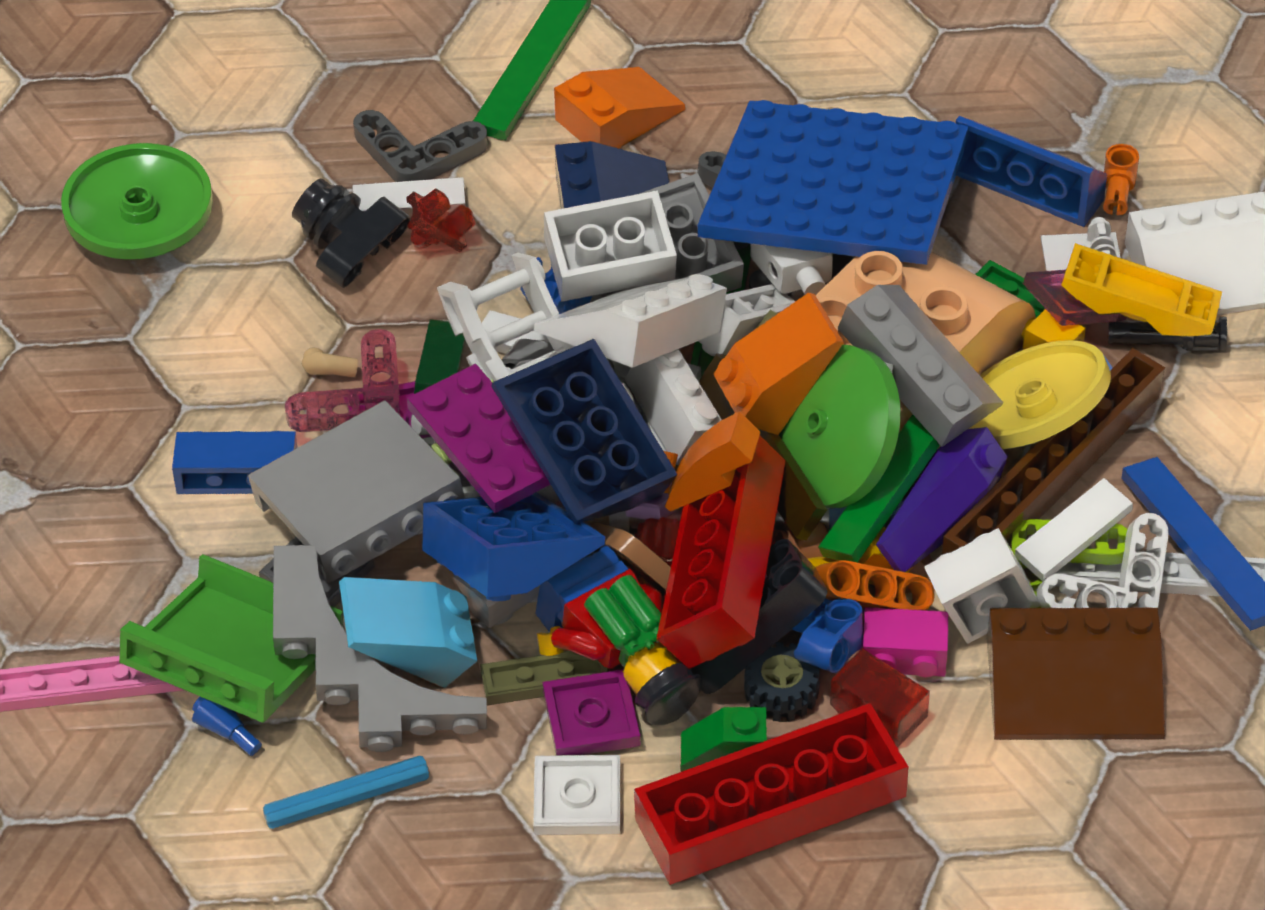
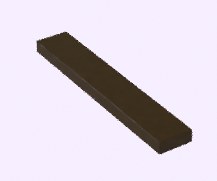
[699,353,827,541]

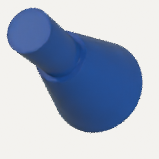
[192,697,262,756]

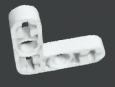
[1036,513,1168,608]

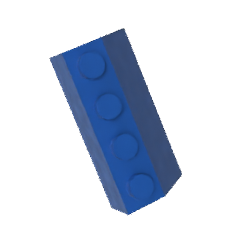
[956,116,1107,227]

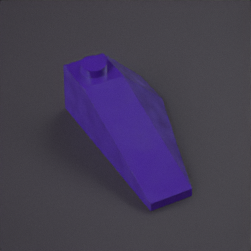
[876,427,1007,572]

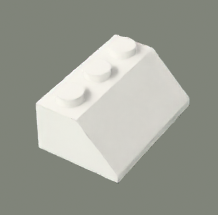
[624,349,722,465]

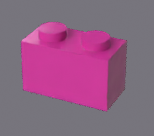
[862,607,948,677]

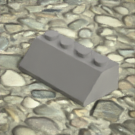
[838,285,1003,447]

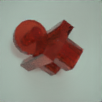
[406,188,475,253]

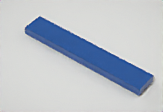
[1122,457,1265,631]

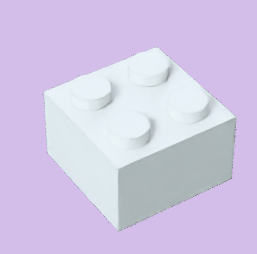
[924,528,1041,644]

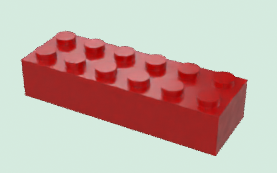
[656,435,786,669]
[634,703,909,885]

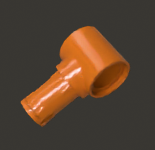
[1103,144,1139,215]

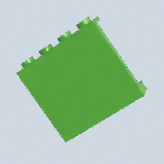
[119,554,344,723]

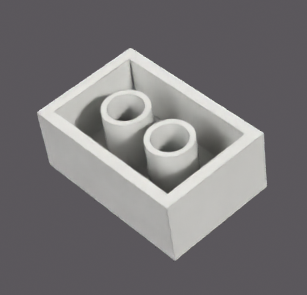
[544,190,677,302]

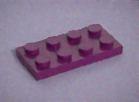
[407,363,551,513]

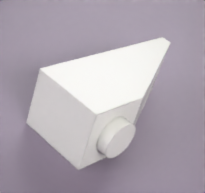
[699,284,795,356]

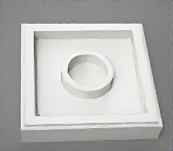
[533,755,620,835]

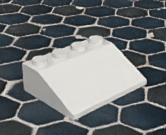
[1125,191,1265,315]
[534,274,727,368]

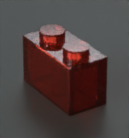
[830,648,930,748]

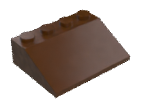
[987,608,1165,740]

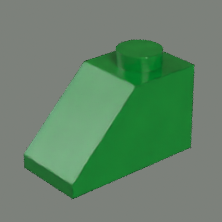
[680,707,767,772]

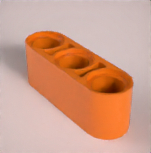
[816,560,935,610]

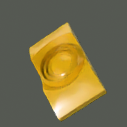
[1061,243,1222,336]

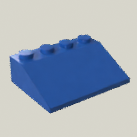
[422,492,605,601]

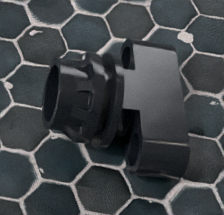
[292,178,411,288]

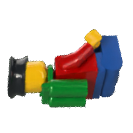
[535,546,702,725]

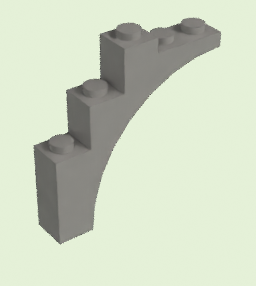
[273,545,487,752]

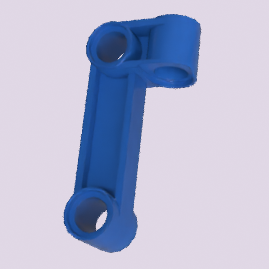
[792,598,863,673]

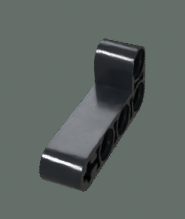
[680,539,827,694]

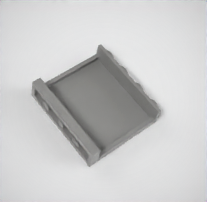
[248,400,465,584]

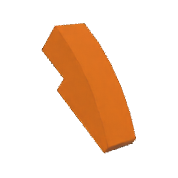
[665,411,760,512]

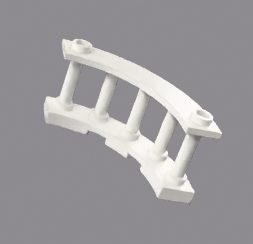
[437,253,634,402]

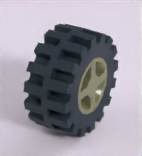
[744,642,820,722]

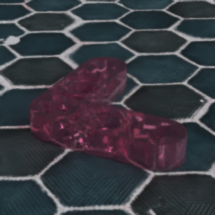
[284,329,401,432]

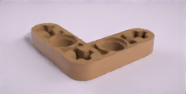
[589,522,671,596]

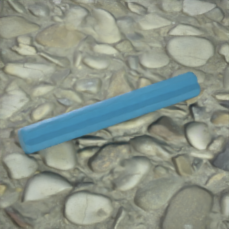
[263,756,429,829]

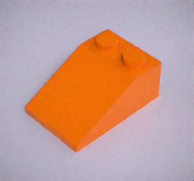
[554,67,685,148]
[713,293,844,435]

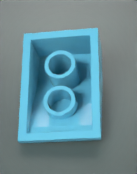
[339,577,477,688]

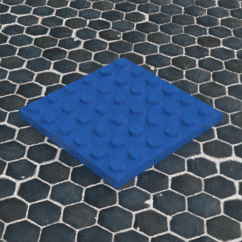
[698,100,968,265]

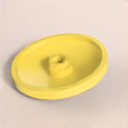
[969,340,1111,449]

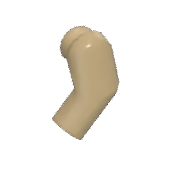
[301,347,358,378]

